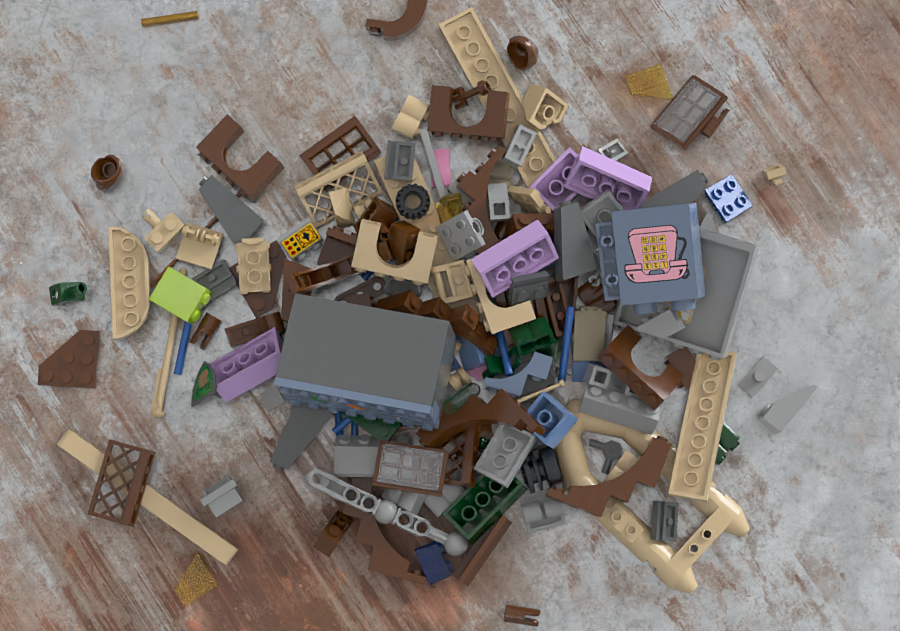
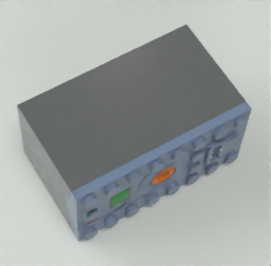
[274,293,457,431]

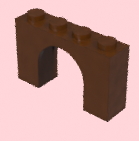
[427,85,510,142]
[196,114,285,201]
[597,325,685,411]

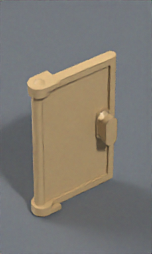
[517,379,565,403]

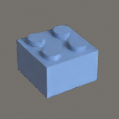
[527,391,578,449]

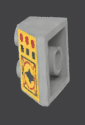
[277,217,324,262]

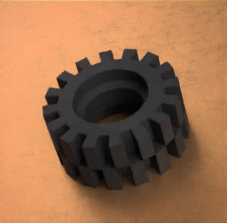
[395,183,430,220]

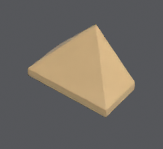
[328,187,355,228]

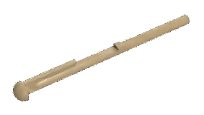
[151,269,187,418]

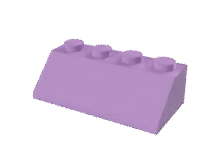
[564,146,652,210]
[471,220,559,298]
[210,327,284,402]

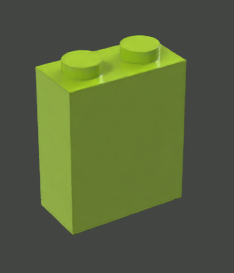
[149,266,211,325]

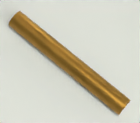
[141,11,198,26]

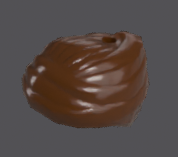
[507,35,539,70]
[91,155,122,191]

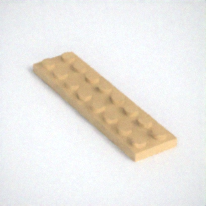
[668,351,737,502]

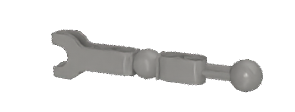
[304,469,468,556]

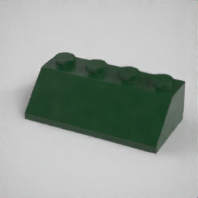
[442,474,528,544]

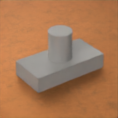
[738,356,778,398]

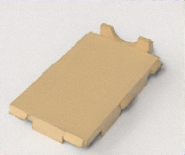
[235,237,271,294]

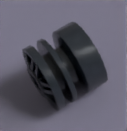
[520,447,563,494]

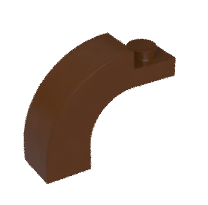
[365,0,428,41]

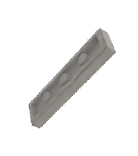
[419,128,448,205]

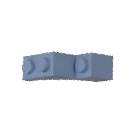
[483,352,553,399]

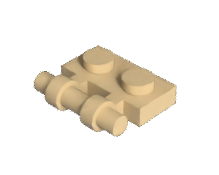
[507,185,551,213]

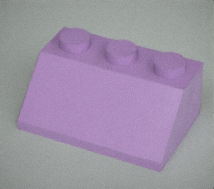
[529,147,579,213]

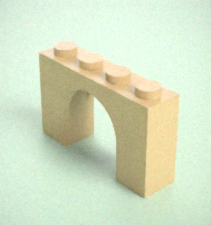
[351,219,438,285]
[464,259,536,334]

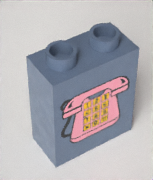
[612,203,706,314]

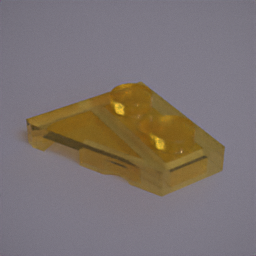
[625,64,673,100]
[174,554,218,606]

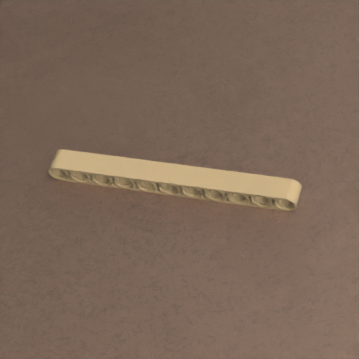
[57,428,238,565]

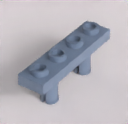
[595,221,620,301]

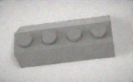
[579,383,662,435]
[334,435,413,478]

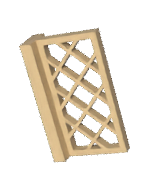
[294,151,383,228]

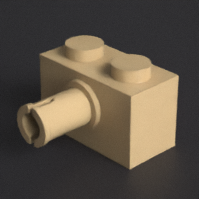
[141,208,185,254]

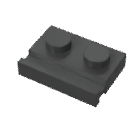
[384,140,416,182]
[192,259,239,301]
[508,271,550,304]
[651,501,679,542]

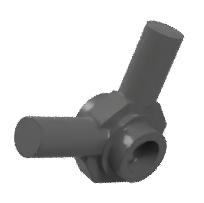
[589,439,623,474]

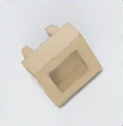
[762,164,787,186]

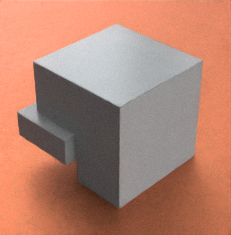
[200,475,245,518]

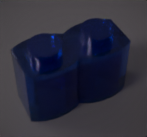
[415,541,454,585]

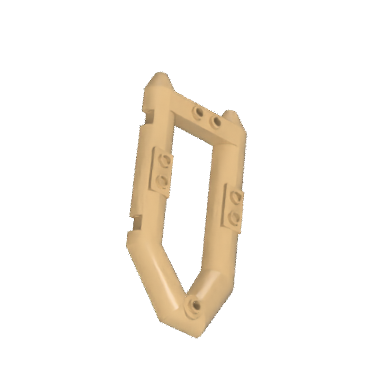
[553,398,750,594]

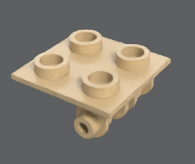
[176,223,224,270]

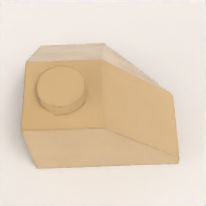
[522,84,569,130]

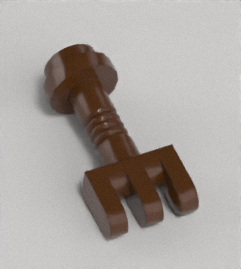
[453,80,491,110]

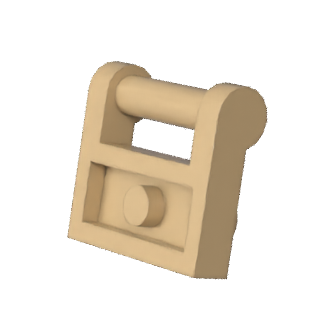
[430,260,473,305]

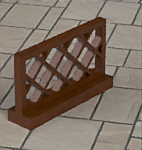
[427,425,481,488]
[88,439,156,527]
[452,515,512,586]

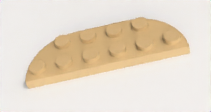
[108,227,151,340]

